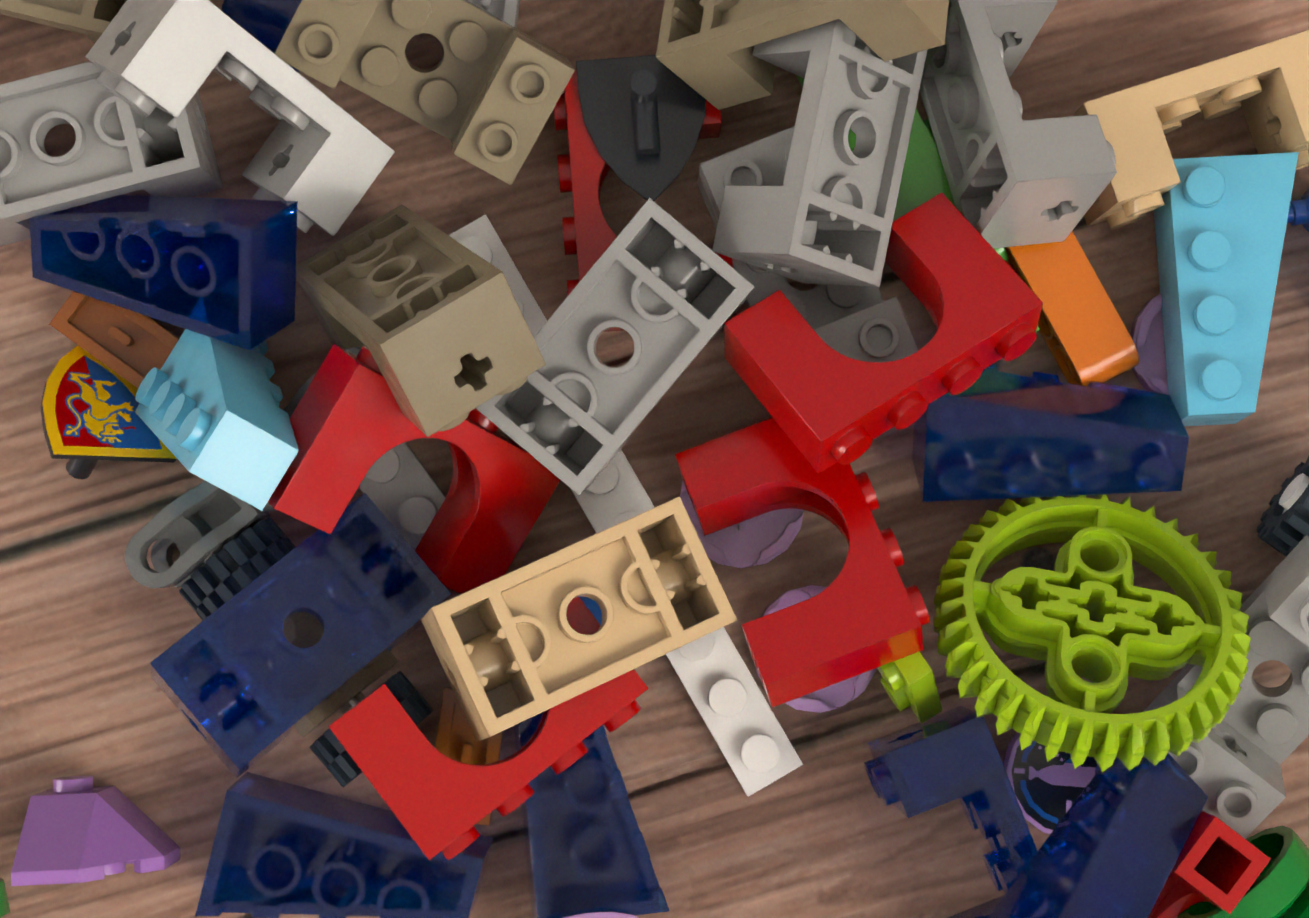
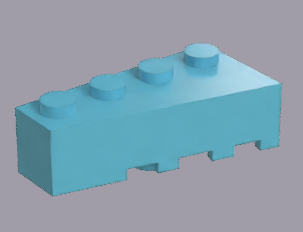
[1154,152,1299,427]
[135,303,299,511]

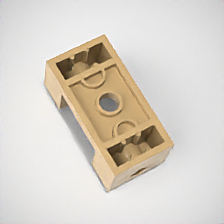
[1072,30,1309,230]
[421,497,737,742]

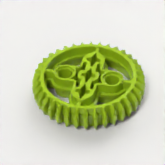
[933,486,1251,772]

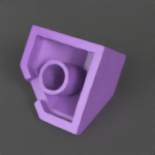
[11,776,180,886]

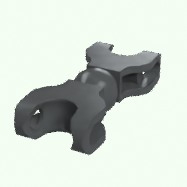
[125,347,362,588]

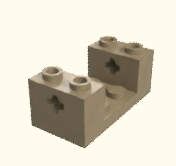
[274,0,575,185]
[656,0,949,110]
[291,205,546,437]

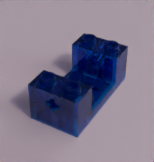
[150,493,451,779]
[864,706,1064,918]

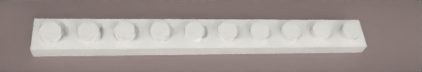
[448,214,803,797]

